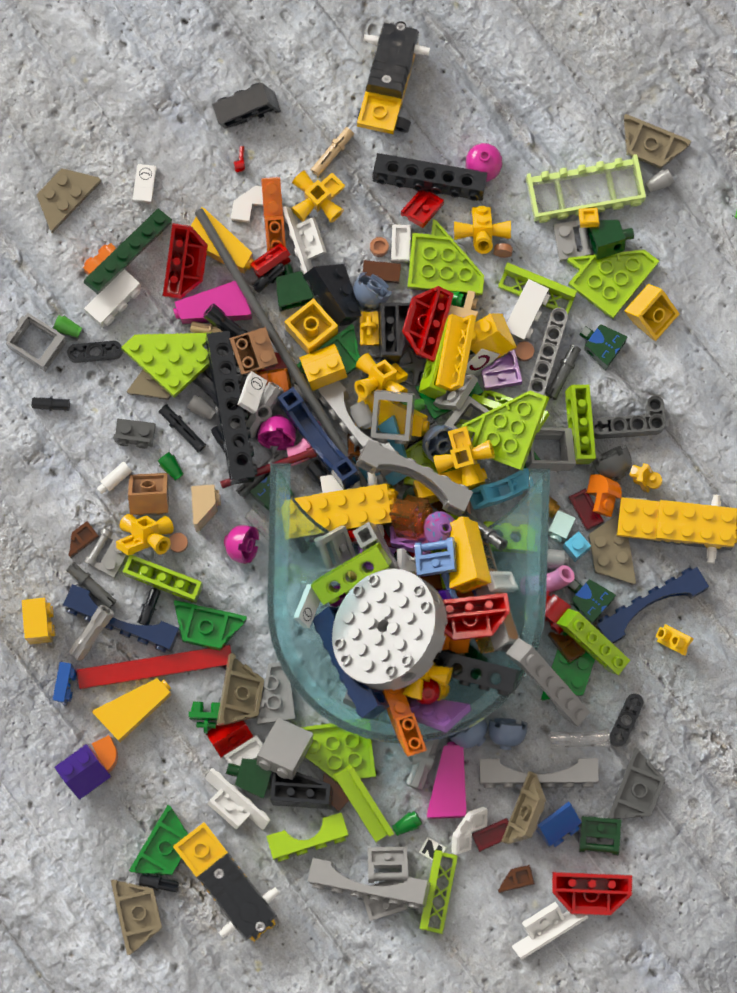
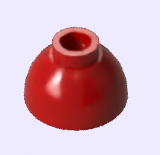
[416,678,441,705]

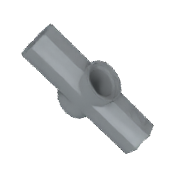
[245,382,284,438]
[407,729,442,790]

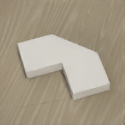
[231,186,263,223]
[452,807,488,855]

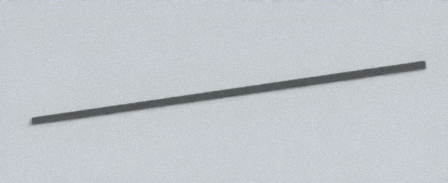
[195,209,410,555]

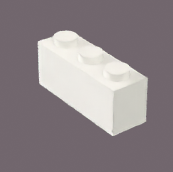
[84,269,141,328]
[507,279,551,342]

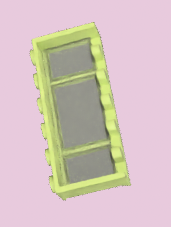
[526,154,646,223]

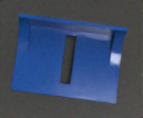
[53,662,77,706]

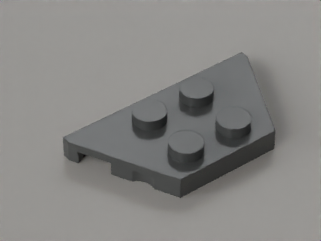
[608,748,665,819]

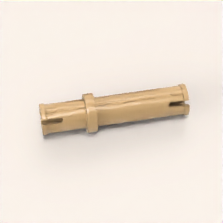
[310,127,354,177]

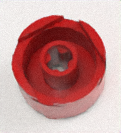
[534,591,576,634]

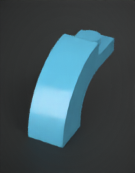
[470,468,535,510]

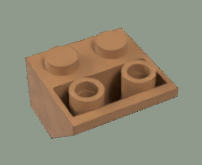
[229,327,278,375]

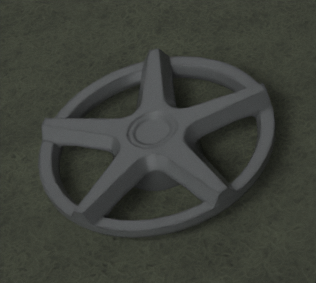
[398,346,427,386]

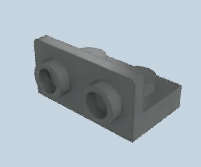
[113,418,156,449]

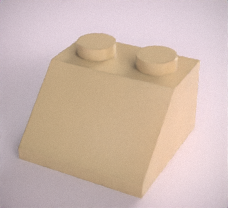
[191,485,221,532]

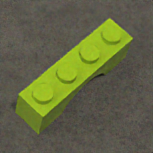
[266,812,349,862]

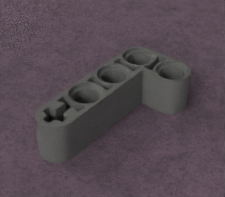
[593,395,666,439]

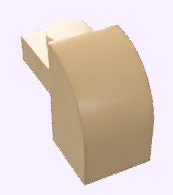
[447,290,478,322]

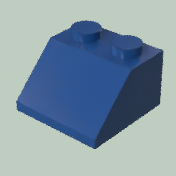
[536,802,582,848]

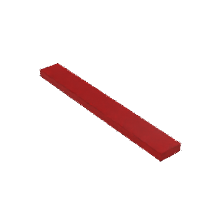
[77,645,232,689]

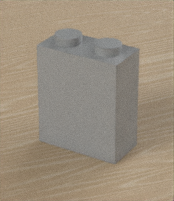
[257,718,313,780]

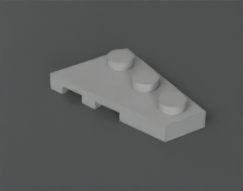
[257,661,296,725]

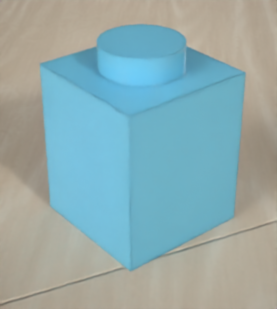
[563,532,591,562]

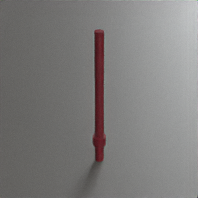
[220,447,317,489]

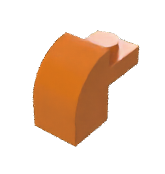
[587,474,622,517]
[92,735,118,772]

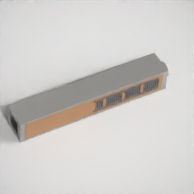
[475,539,520,652]

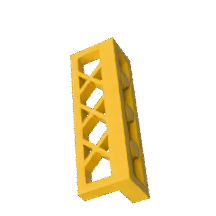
[435,314,476,392]

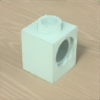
[547,510,575,543]

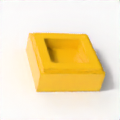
[578,208,599,228]

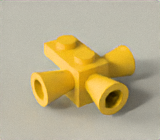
[291,170,345,223]
[454,206,511,254]
[354,353,408,404]
[434,426,495,486]
[116,514,174,555]
[403,661,453,700]

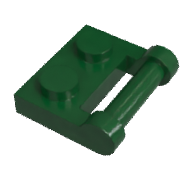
[579,816,621,856]

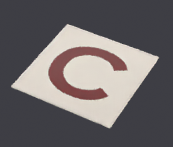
[466,349,500,377]

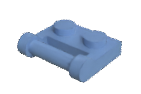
[415,537,457,577]

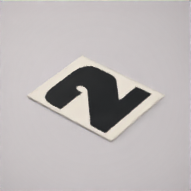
[419,837,446,860]

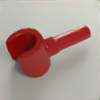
[234,146,245,172]

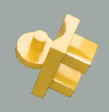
[360,311,379,346]
[629,463,663,493]
[656,624,694,656]

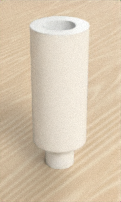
[97,462,132,494]

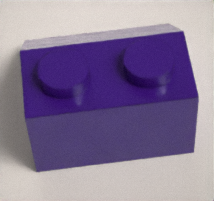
[54,744,112,800]

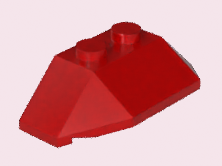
[163,223,208,299]
[402,286,454,362]
[443,593,510,641]
[552,872,632,915]

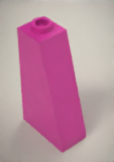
[173,281,252,324]
[427,742,466,819]

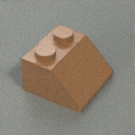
[128,473,169,515]

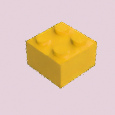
[284,298,338,354]
[21,598,56,645]

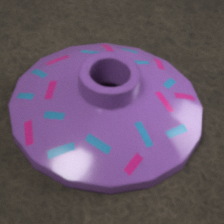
[423,512,455,549]

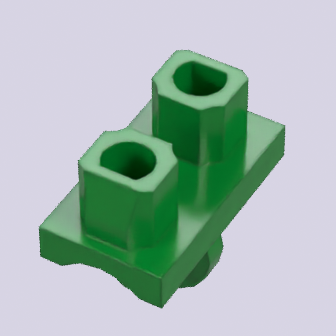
[188,701,220,734]

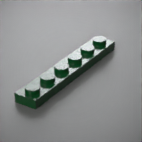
[84,208,172,294]

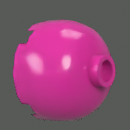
[465,143,502,182]
[258,415,296,451]
[224,525,259,564]

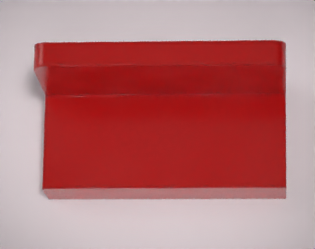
[250,243,291,279]
[206,721,254,758]

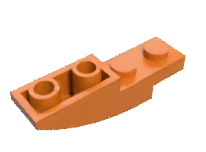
[261,177,286,252]
[382,688,427,757]

